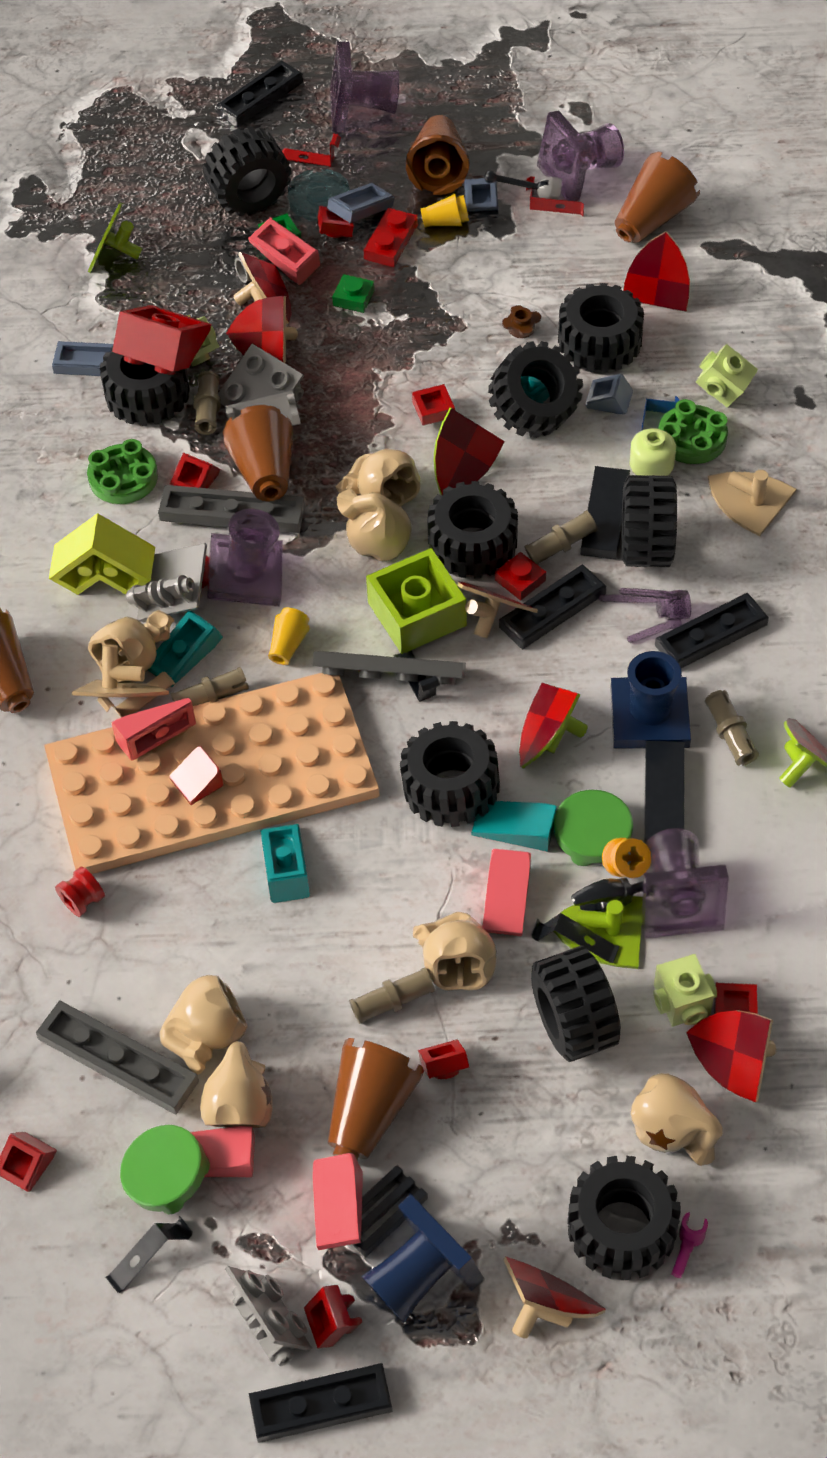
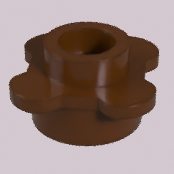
[502,305,541,338]

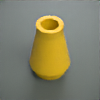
[420,194,469,227]
[268,607,310,665]

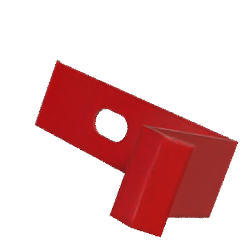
[282,133,342,167]
[526,176,584,217]

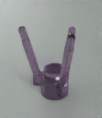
[599,588,691,643]

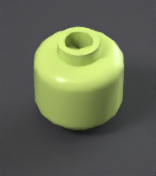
[629,428,676,476]

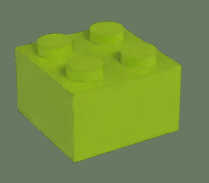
[366,548,467,654]

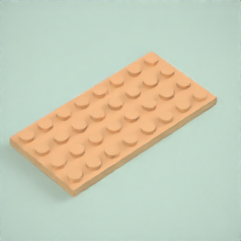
[44,673,380,874]

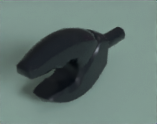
[571,878,657,912]

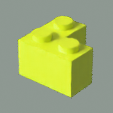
[49,513,156,595]

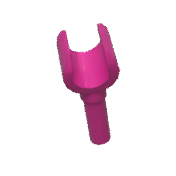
[671,1212,708,1278]

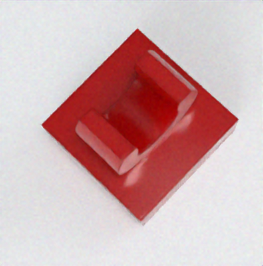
[304,1285,363,1349]

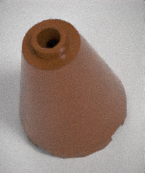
[406,115,470,195]
[615,152,700,243]
[223,405,293,502]
[0,608,34,713]
[328,1038,424,1161]

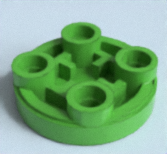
[658,399,728,464]
[87,439,158,504]
[554,790,633,866]
[120,1125,210,1215]

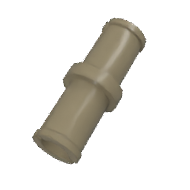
[193,371,221,435]
[524,510,598,565]
[170,667,249,706]
[705,690,759,766]
[349,968,435,1024]

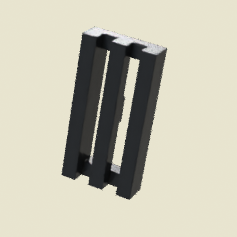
[352,1165,428,1258]

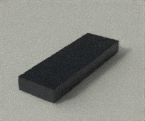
[216,60,303,128]
[580,466,630,560]
[499,564,607,650]
[655,592,769,668]
[644,741,684,848]
[248,1363,393,1443]

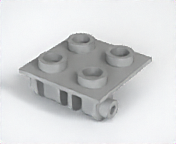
[218,344,304,407]
[126,543,207,621]
[225,1266,312,1366]

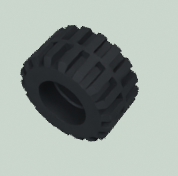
[203,127,292,216]
[558,283,644,373]
[488,341,583,438]
[100,346,190,426]
[621,475,677,567]
[427,481,518,579]
[400,721,500,827]
[531,945,621,1062]
[567,1155,681,1280]

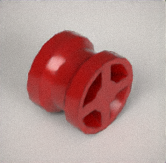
[55,866,105,917]

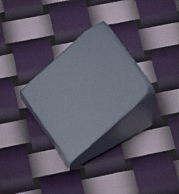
[464,178,499,212]
[585,374,633,414]

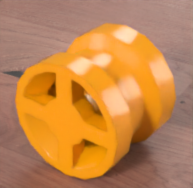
[602,838,652,878]

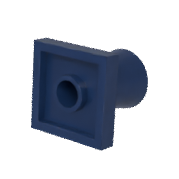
[610,651,691,749]
[361,1194,484,1323]

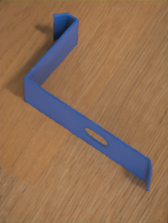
[641,396,679,431]

